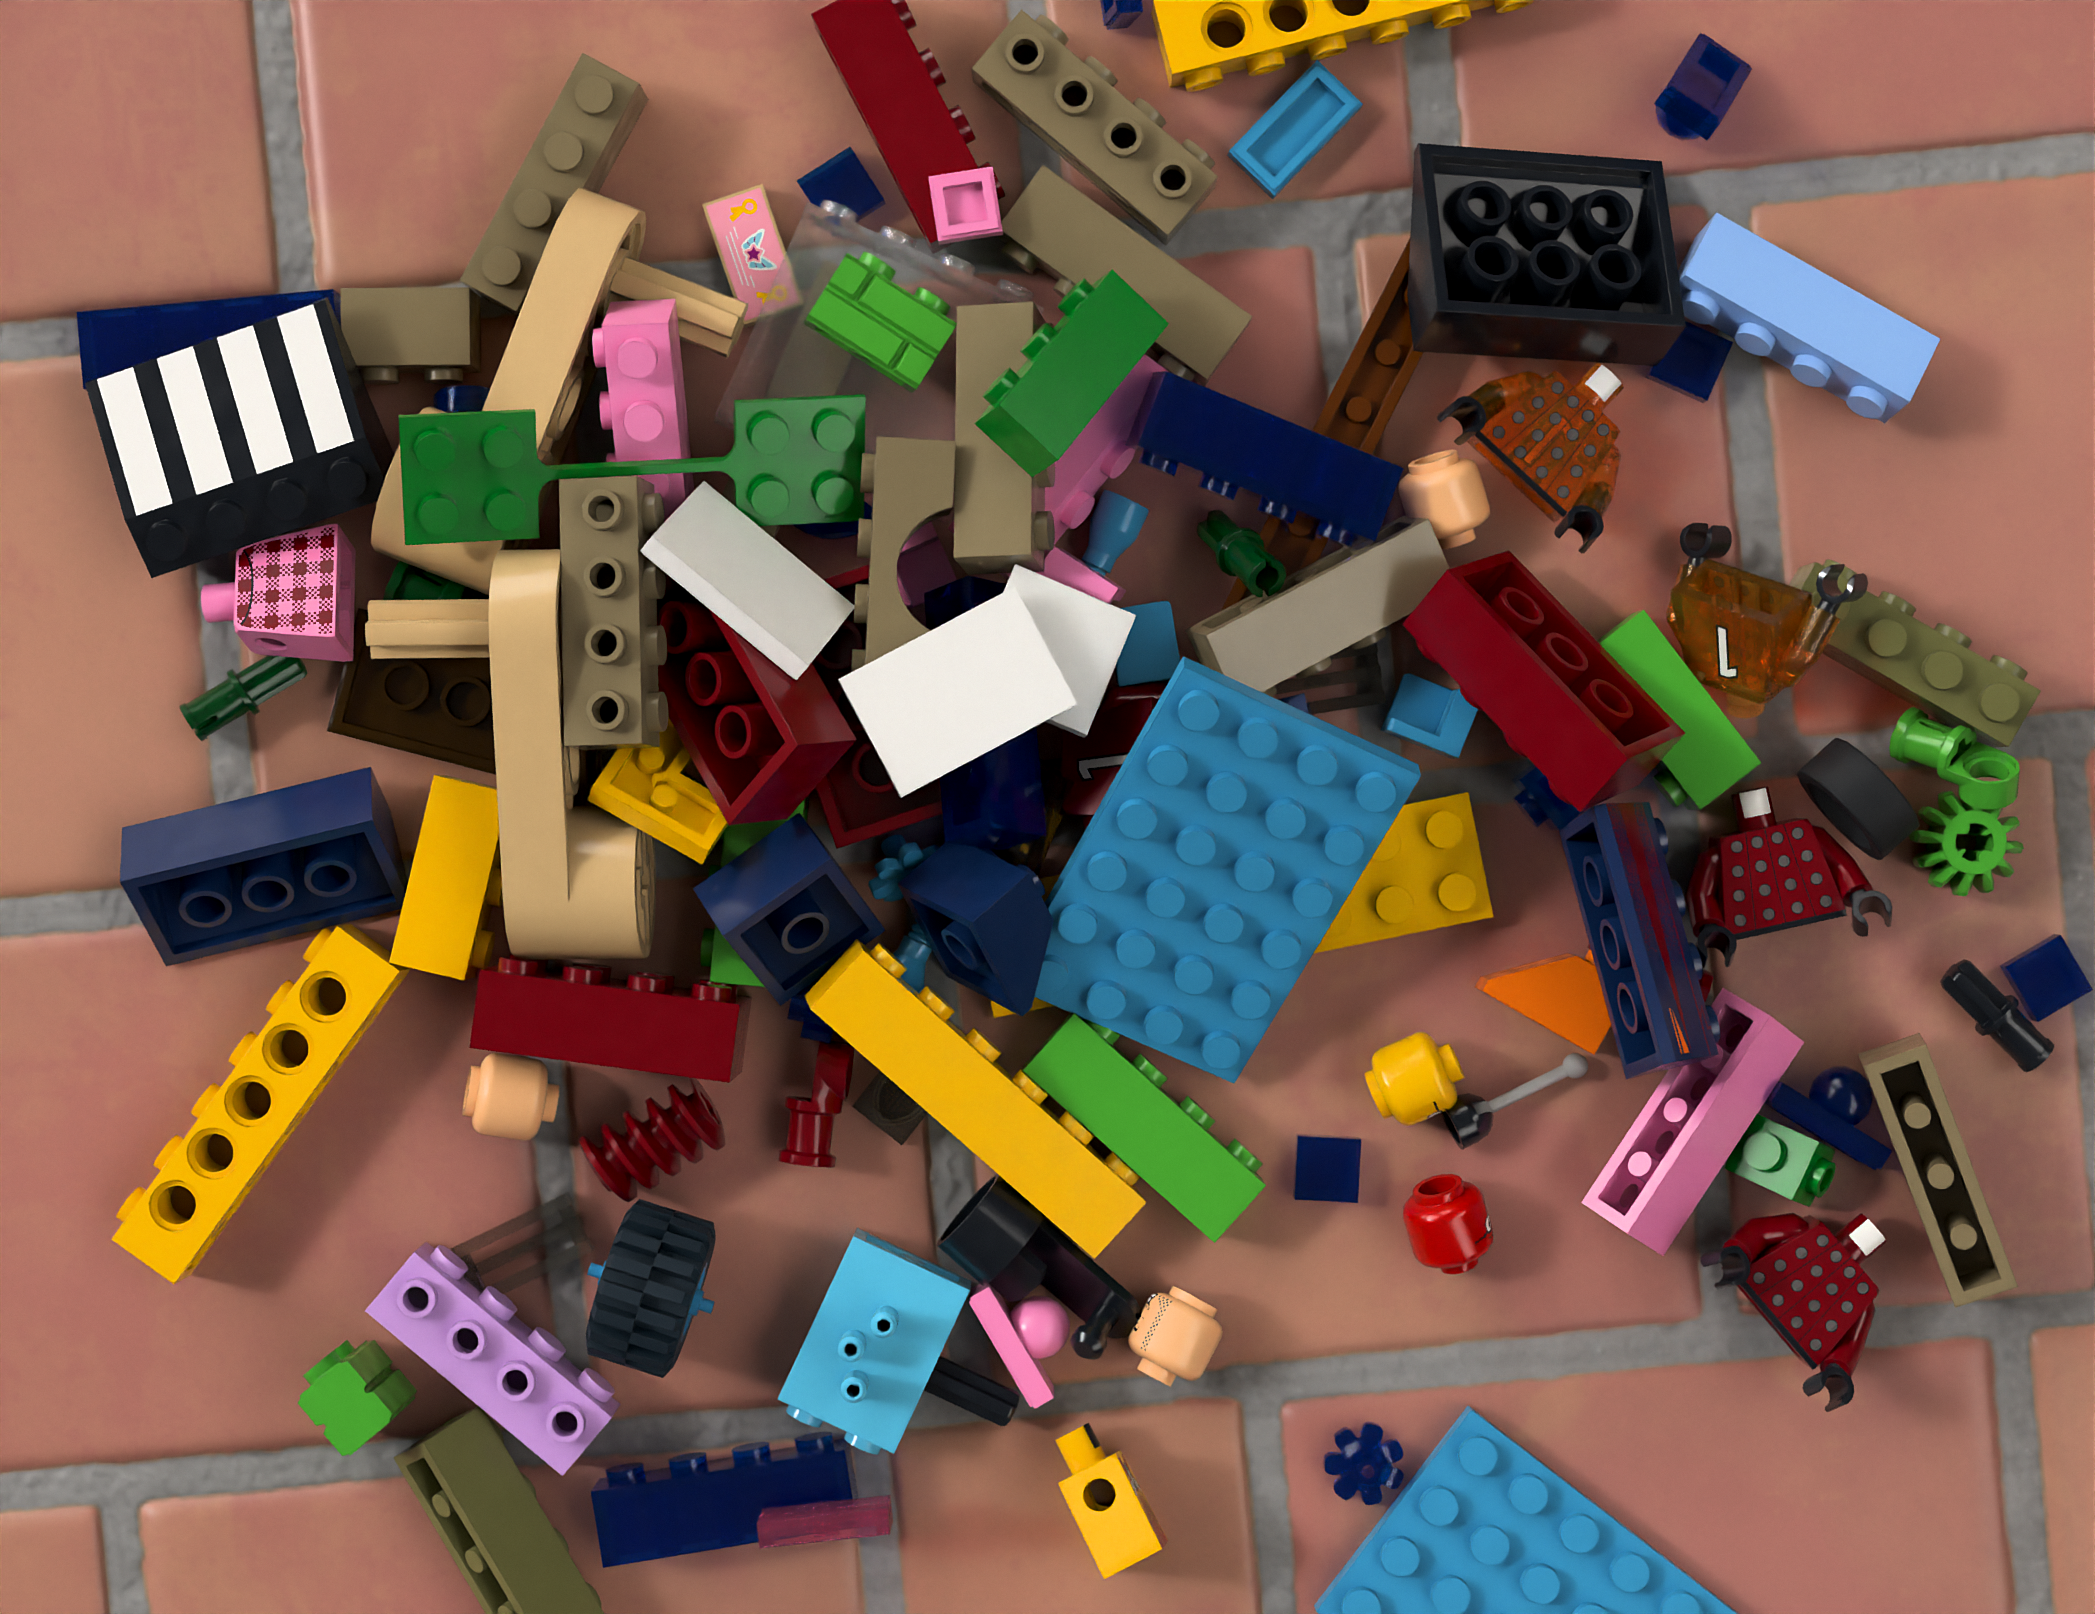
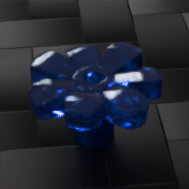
[1323,1422,1404,1505]

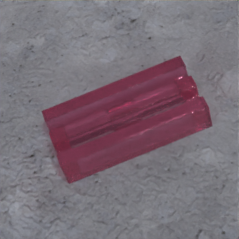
[757,1495,893,1549]

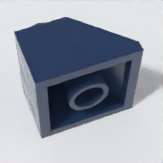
[693,812,886,1006]
[897,836,1054,1017]

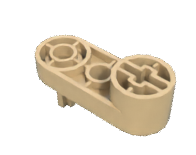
[371,188,748,595]
[365,549,656,960]

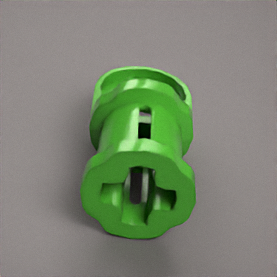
[1889,707,2020,809]

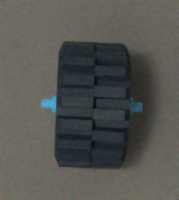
[585,1199,716,1378]

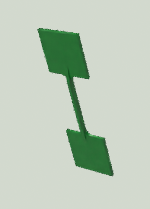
[398,394,866,545]

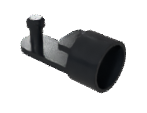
[936,1173,1141,1360]

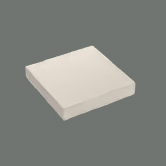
[1003,564,1136,738]

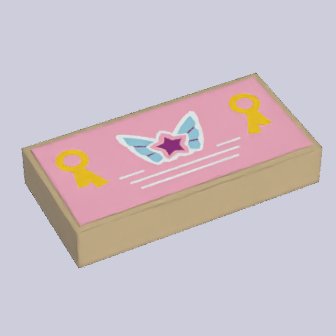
[702,184,804,328]

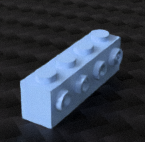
[1678,212,1940,423]

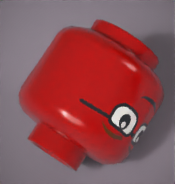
[1403,1174,1493,1274]

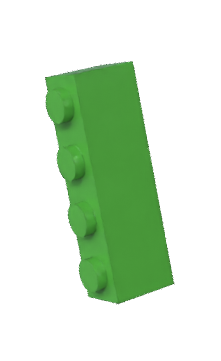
[1023,1013,1266,1243]

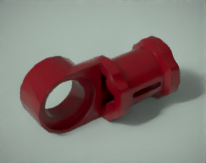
[778,1040,854,1168]

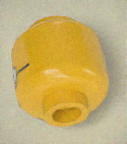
[1364,1031,1465,1126]

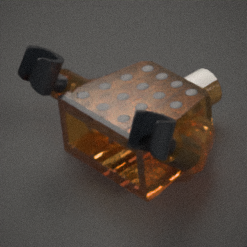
[1437,363,1624,553]
[1666,523,1868,718]

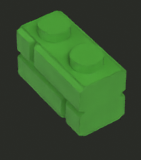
[803,251,957,393]
[298,1340,417,1456]

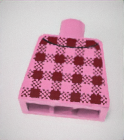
[201,524,356,662]

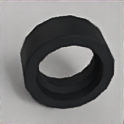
[1797,738,1920,860]

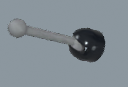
[1441,1053,1588,1150]

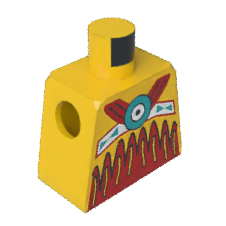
[1055,1423,1168,1579]

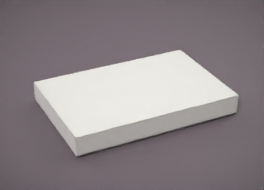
[640,481,854,680]
[838,587,1078,798]

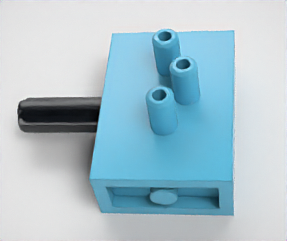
[777,1228,1020,1455]

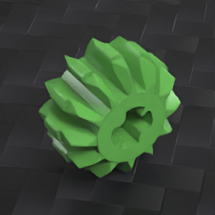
[1909,791,2024,896]

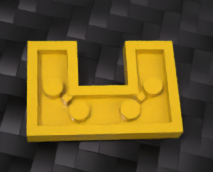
[587,717,728,865]

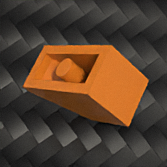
[1475,950,1611,1055]

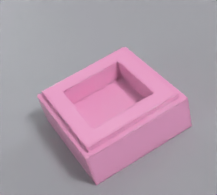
[928,167,1003,245]

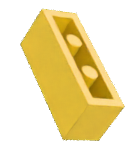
[389,775,503,981]

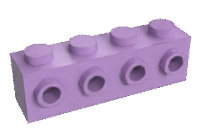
[365,1242,620,1476]

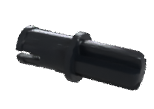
[1940,959,2054,1072]

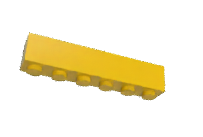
[805,939,1146,1259]

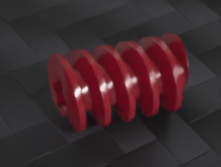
[579,1078,725,1202]

